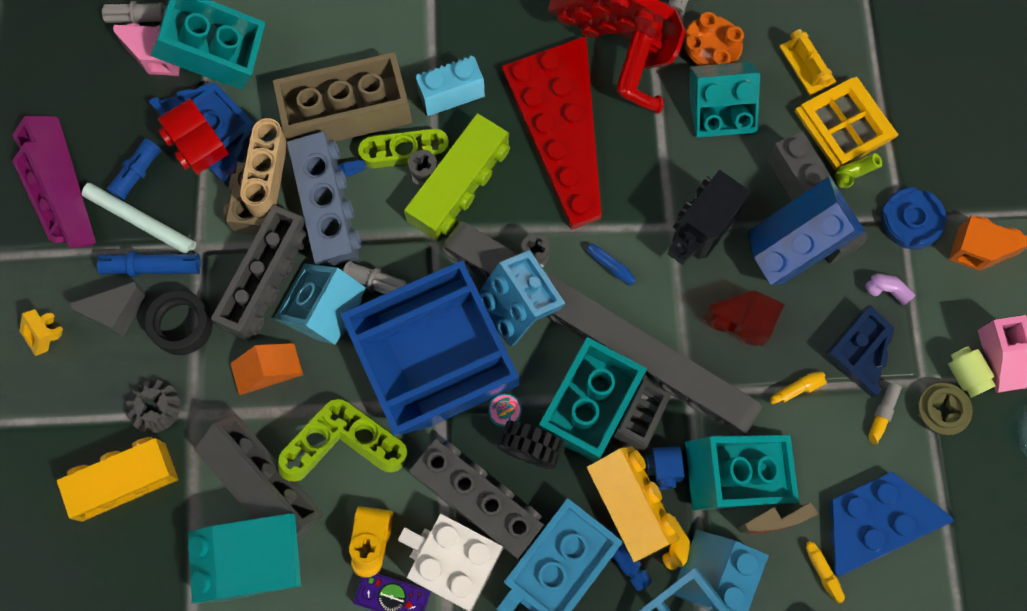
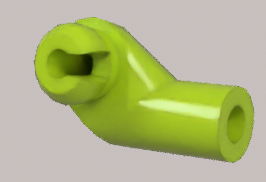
[835,153,882,188]

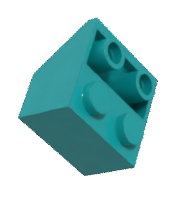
[689,62,760,138]

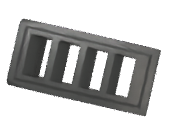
[611,379,672,455]

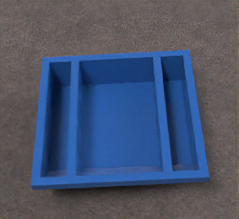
[340,260,520,436]

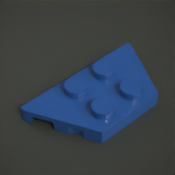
[149,82,254,187]
[829,472,954,577]

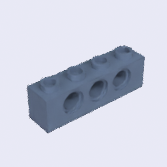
[287,131,362,267]

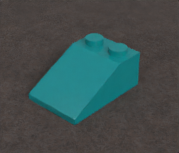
[685,435,799,510]
[188,514,301,604]

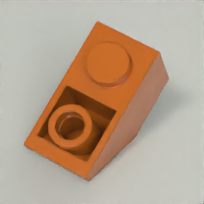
[949,215,1027,271]

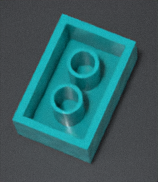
[151,0,266,90]
[538,337,647,463]

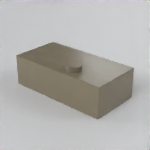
[273,52,412,142]

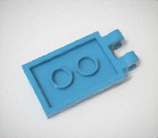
[497,498,623,611]

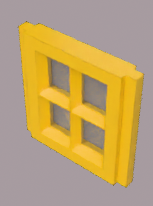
[794,76,898,170]

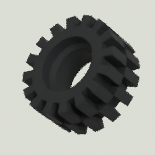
[497,420,564,469]

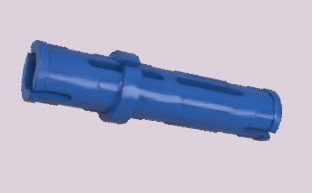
[97,251,201,277]

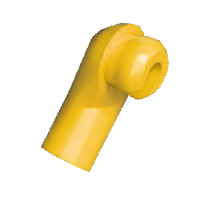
[662,516,690,570]

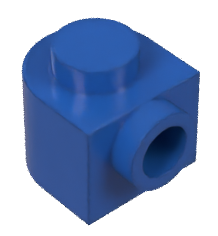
[645,446,684,490]

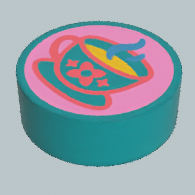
[488,393,522,428]

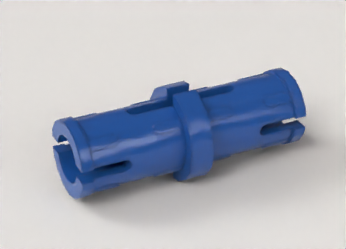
[106,138,162,200]

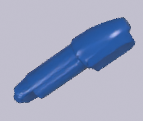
[314,160,367,177]
[587,243,636,286]

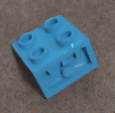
[478,250,566,347]

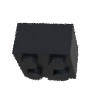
[667,169,752,265]

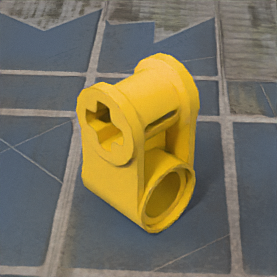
[349,506,393,578]

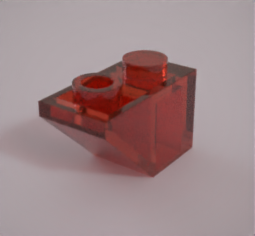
[703,290,785,347]

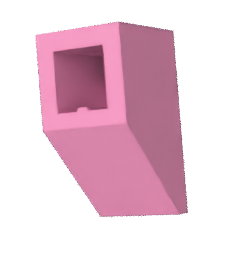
[113,23,180,76]
[977,315,1027,393]

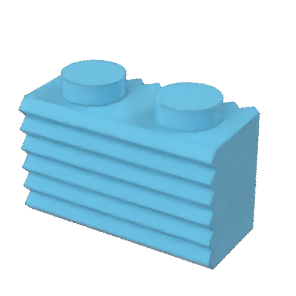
[416,55,485,116]

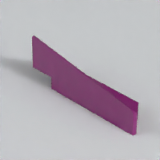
[12,116,96,248]

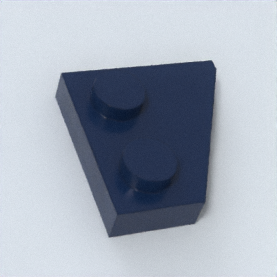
[825,305,894,397]

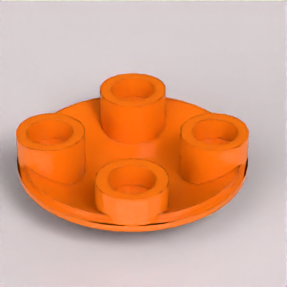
[683,12,744,66]

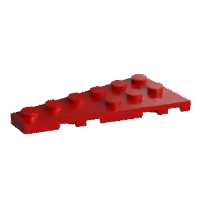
[502,36,602,230]

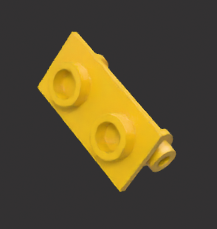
[779,29,836,95]

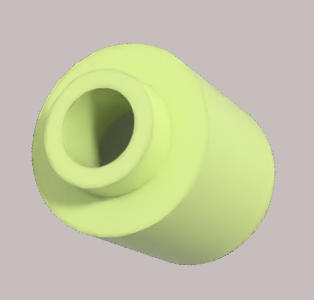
[948,346,996,398]

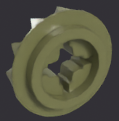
[917,383,973,435]

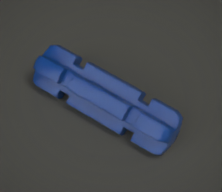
[608,527,652,591]

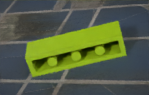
[404,113,510,242]

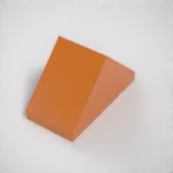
[230,343,304,395]

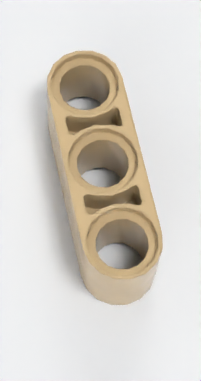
[240,118,287,218]

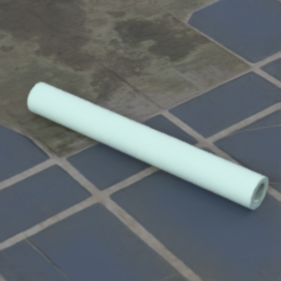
[82,183,196,254]

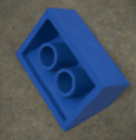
[748,177,866,285]

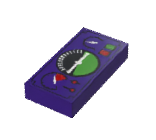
[353,573,432,611]

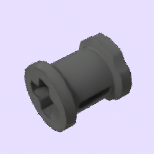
[408,150,437,188]
[521,233,550,269]

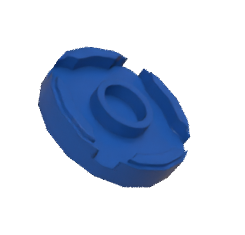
[881,187,947,250]

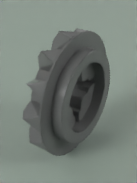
[126,380,181,433]

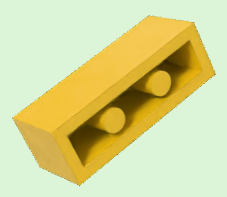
[56,437,179,522]
[587,446,680,562]

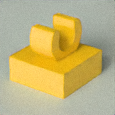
[19,309,63,356]

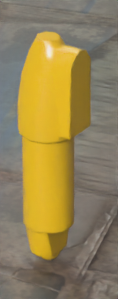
[770,371,827,404]
[805,541,845,604]

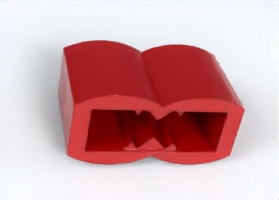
[157,98,229,174]

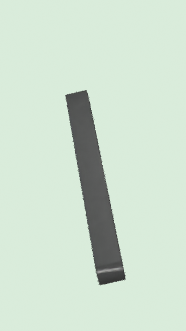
[441,221,762,436]

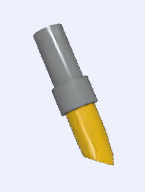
[868,383,902,445]

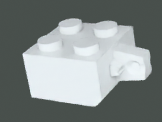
[398,514,503,611]

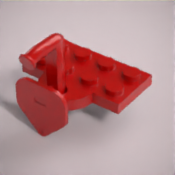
[547,0,686,114]

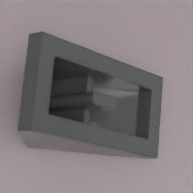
[70,282,146,337]

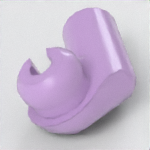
[865,273,916,306]

